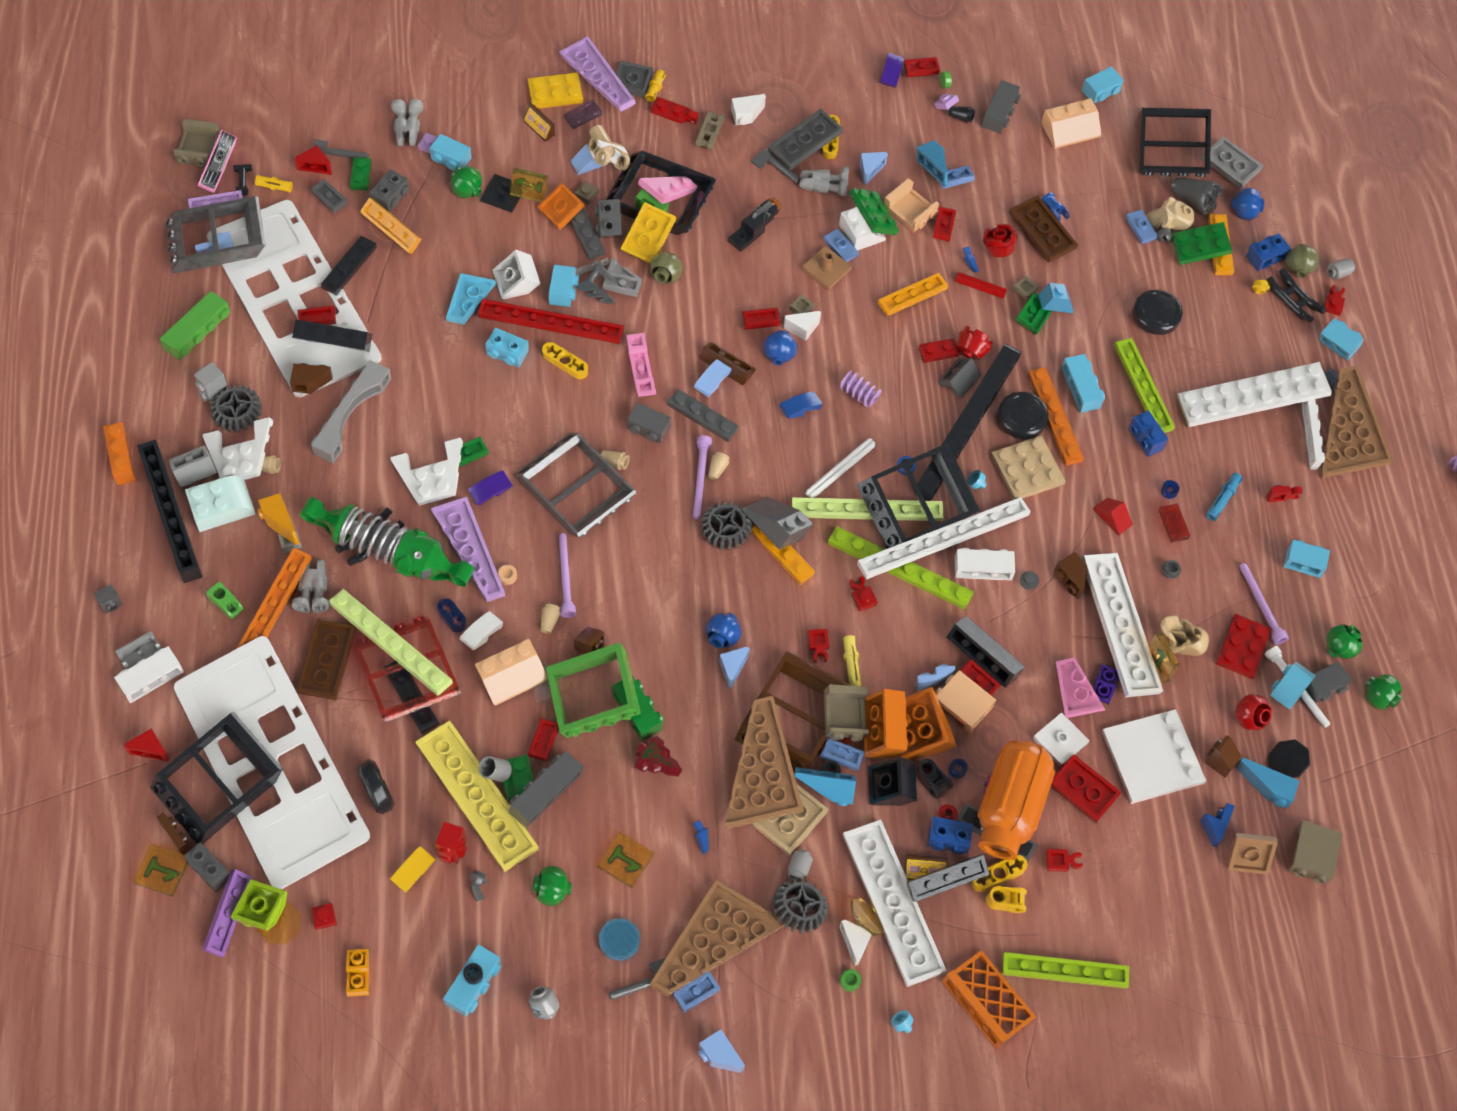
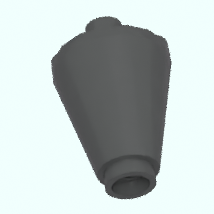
[1171,178,1223,215]

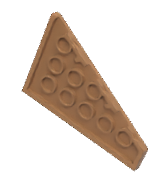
[1321,365,1393,478]
[724,696,803,829]
[650,880,785,997]

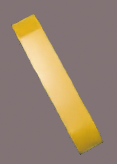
[822,115,840,159]
[542,342,588,379]
[971,855,1028,892]

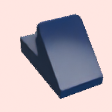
[1201,803,1235,847]

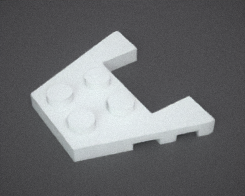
[203,417,273,480]
[390,438,463,506]

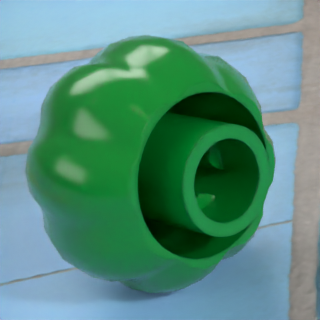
[451,166,482,198]
[1326,624,1363,659]
[1365,674,1403,710]
[532,866,572,906]

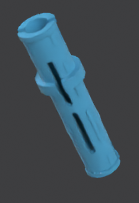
[1205,472,1243,521]

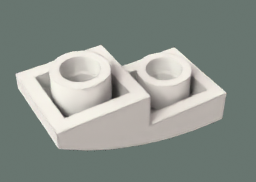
[460,611,503,651]

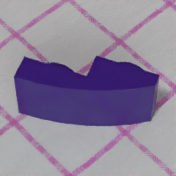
[880,53,904,88]
[468,470,513,506]
[1093,664,1119,705]

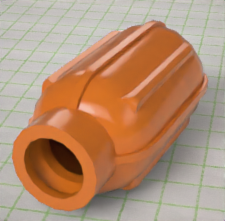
[978,740,1055,860]

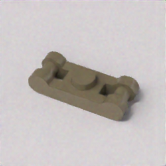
[695,111,725,151]

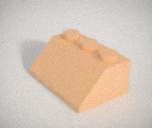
[1041,98,1101,149]
[475,639,548,706]

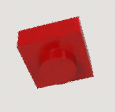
[311,903,337,930]

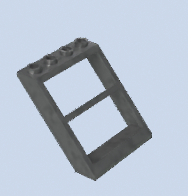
[165,196,266,273]
[514,432,636,537]

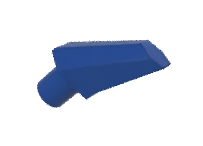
[963,246,979,272]
[693,820,709,854]

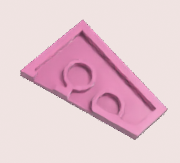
[638,176,698,204]
[1056,657,1105,718]

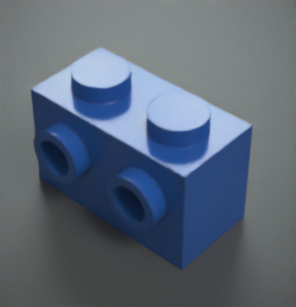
[1246,233,1291,271]
[1128,410,1168,457]
[927,817,973,855]

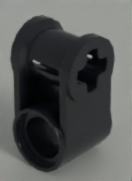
[916,759,953,799]

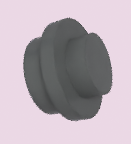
[1161,560,1181,579]
[1020,571,1039,590]

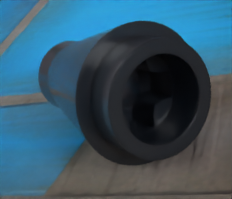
[949,106,975,123]

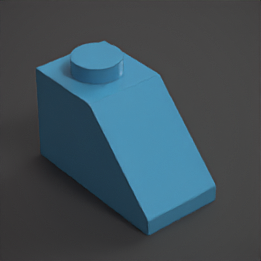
[1039,283,1074,313]

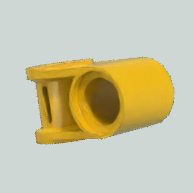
[986,886,1027,913]

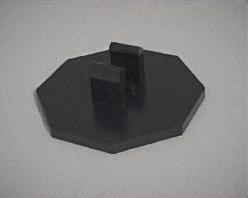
[1268,739,1310,778]

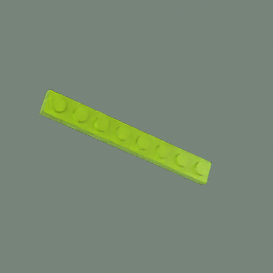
[828,526,974,610]

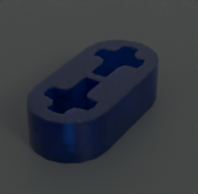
[437,598,467,633]

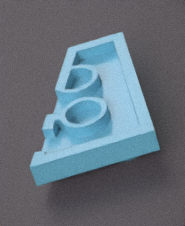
[446,273,496,325]

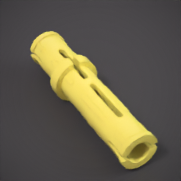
[842,635,861,686]

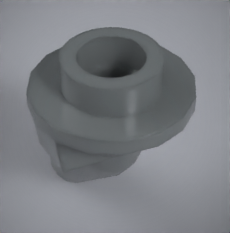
[468,870,488,901]

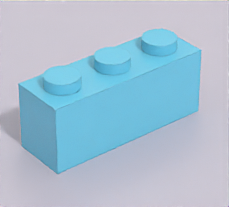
[1061,354,1105,413]
[443,944,502,1017]

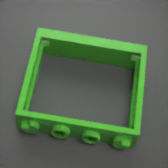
[546,642,641,738]

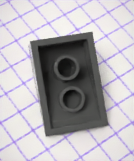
[742,497,813,550]

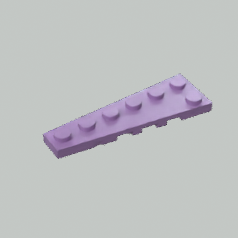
[559,36,636,112]
[431,497,505,602]

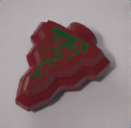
[634,735,682,777]

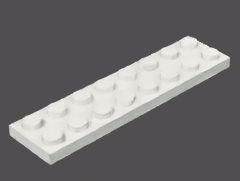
[1178,362,1332,427]
[1081,553,1163,697]
[843,820,947,987]

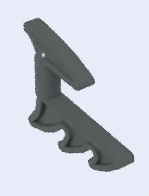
[575,260,616,304]

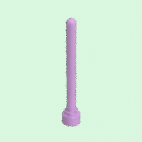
[693,435,712,520]
[559,533,576,618]
[1240,563,1289,645]

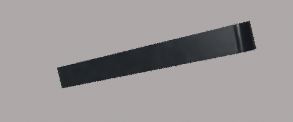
[914,343,1022,501]

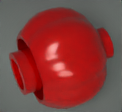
[1235,694,1272,731]

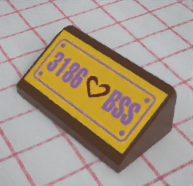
[524,104,555,141]
[904,855,947,881]

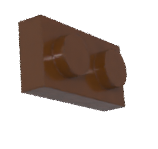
[157,812,189,855]

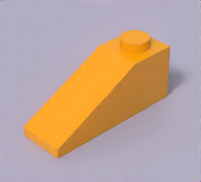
[257,493,299,545]

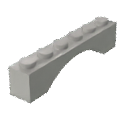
[311,360,391,464]

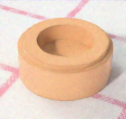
[497,565,517,585]

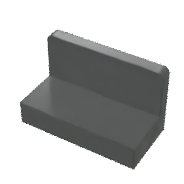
[938,358,981,397]

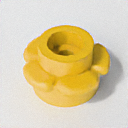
[1252,280,1270,294]

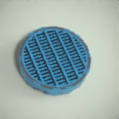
[599,918,640,961]

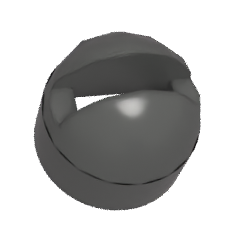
[1157,228,1172,243]

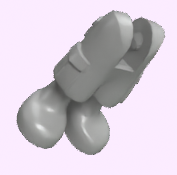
[391,99,423,146]
[799,166,849,197]
[292,559,329,613]

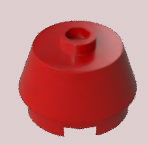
[983,224,1018,258]
[957,326,993,360]

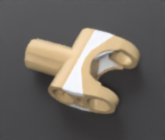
[588,125,630,171]

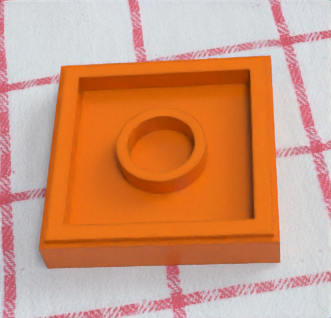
[537,183,585,230]

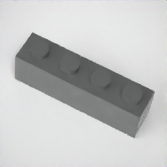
[508,751,584,829]

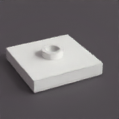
[1033,712,1090,767]

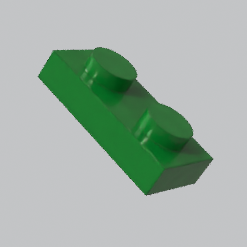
[350,158,372,191]
[458,436,489,468]

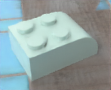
[185,476,256,532]

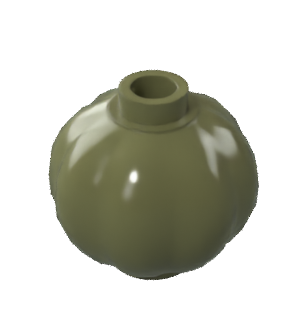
[1285,244,1319,278]
[650,251,683,284]

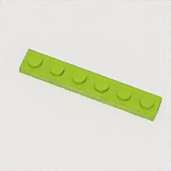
[1114,338,1175,433]
[1002,952,1129,989]

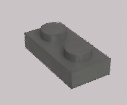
[311,179,348,214]

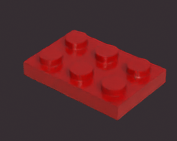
[1216,614,1272,679]
[1051,754,1122,823]

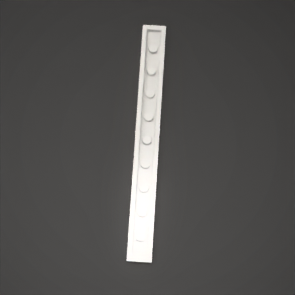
[857,497,1031,579]

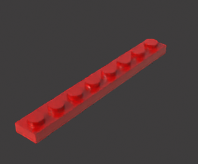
[478,299,624,344]

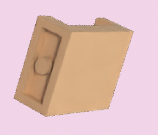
[884,178,939,233]
[935,670,996,734]

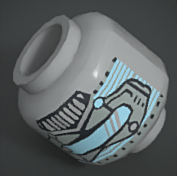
[528,986,560,1020]

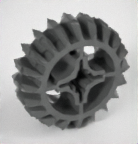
[210,384,262,433]
[701,501,752,550]
[772,878,828,934]

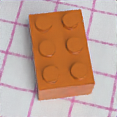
[864,689,908,759]

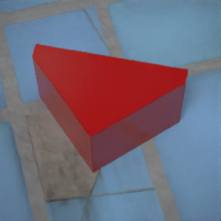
[295,145,333,175]
[1093,498,1133,536]
[124,728,169,762]

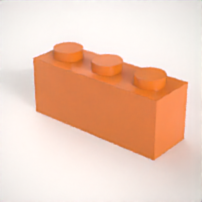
[103,422,137,485]

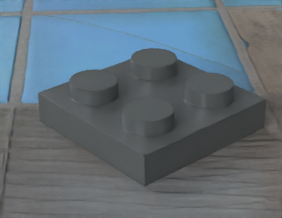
[616,61,653,98]

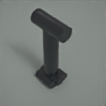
[233,164,252,196]

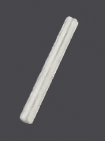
[805,438,875,498]

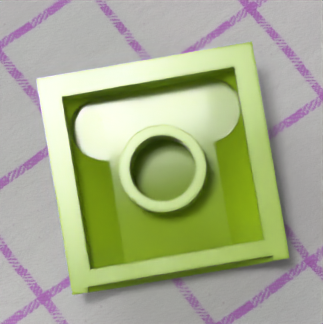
[231,879,287,931]

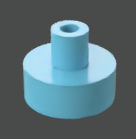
[967,470,987,490]
[891,1010,913,1033]

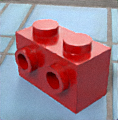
[435,821,467,864]

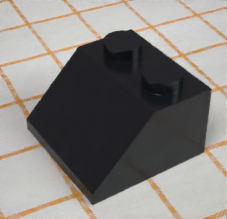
[868,757,917,806]

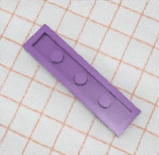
[202,869,253,957]

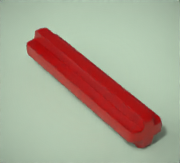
[955,272,1007,298]

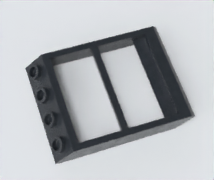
[1139,108,1211,177]
[606,151,716,235]
[857,443,981,549]
[150,712,283,844]

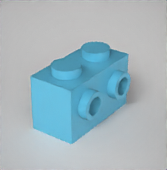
[1082,66,1123,104]
[430,134,472,170]
[549,265,579,307]
[1319,318,1364,361]
[485,328,529,367]
[1283,540,1330,578]
[1270,662,1316,710]

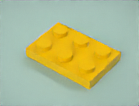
[528,72,583,109]
[621,202,677,264]

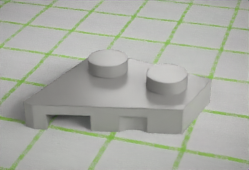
[603,258,642,297]

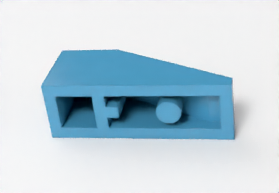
[917,140,948,187]
[1236,757,1300,808]
[795,767,856,806]

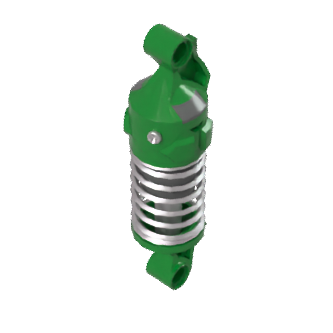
[299,497,475,587]

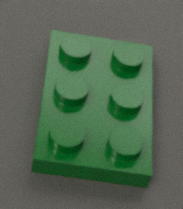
[849,188,900,235]
[1172,222,1232,265]

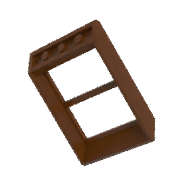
[735,651,851,773]

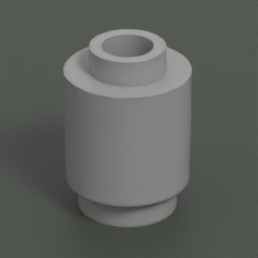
[1327,258,1355,280]
[787,849,813,882]

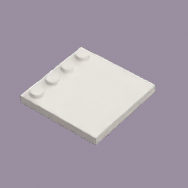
[1102,709,1206,804]

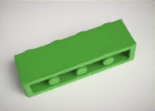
[160,291,230,360]

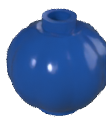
[1231,188,1264,221]
[763,330,797,365]
[705,613,742,648]

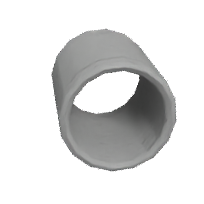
[479,756,512,782]

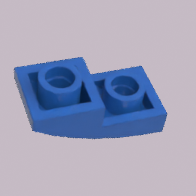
[779,391,822,419]

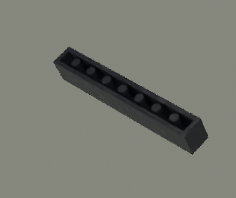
[137,439,203,583]

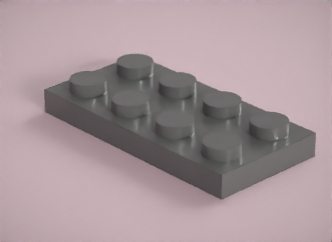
[768,109,843,170]

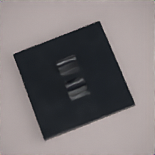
[480,174,527,213]

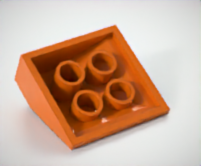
[892,687,957,760]

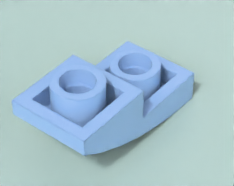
[195,232,233,254]
[694,359,731,397]
[915,664,955,691]

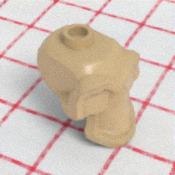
[1146,197,1194,230]
[1161,616,1209,656]

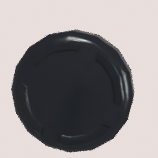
[1132,290,1183,335]
[997,391,1049,440]
[357,759,395,815]

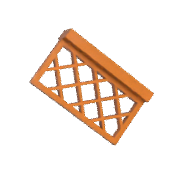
[942,950,1036,1049]

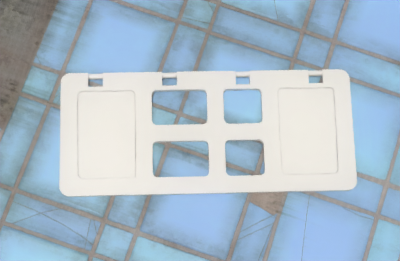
[207,200,381,397]
[174,636,370,889]

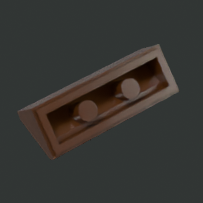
[699,342,756,385]

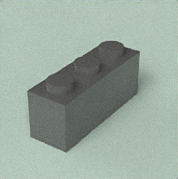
[982,80,1021,134]

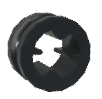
[463,963,483,985]

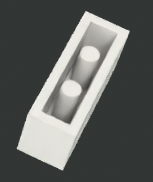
[954,548,1015,580]
[114,646,184,703]

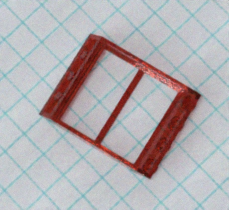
[353,615,461,722]

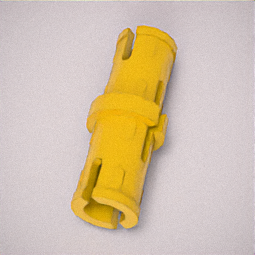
[645,69,666,102]
[255,175,293,193]

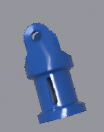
[1042,192,1070,222]

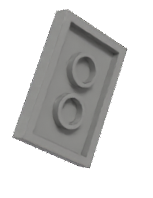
[1201,136,1263,189]

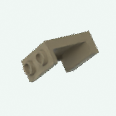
[173,119,220,167]
[824,684,869,741]
[1288,821,1342,884]

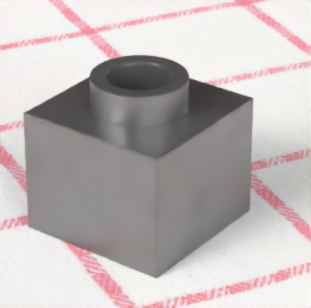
[94,584,123,614]

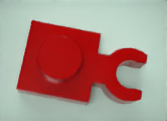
[1324,285,1345,316]
[1266,485,1303,502]
[849,576,878,612]
[807,629,830,663]
[1046,849,1083,872]

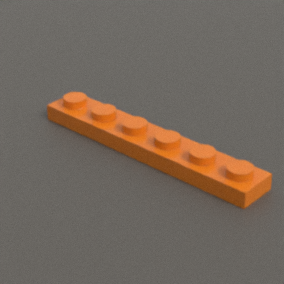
[1027,367,1084,466]
[237,547,312,648]

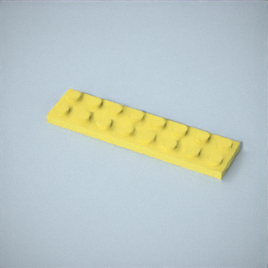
[415,720,539,872]

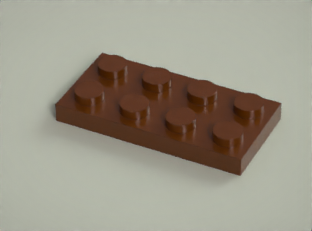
[1009,195,1078,263]
[296,619,356,700]

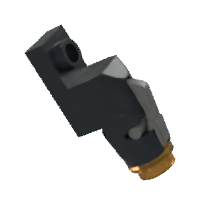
[728,198,781,252]

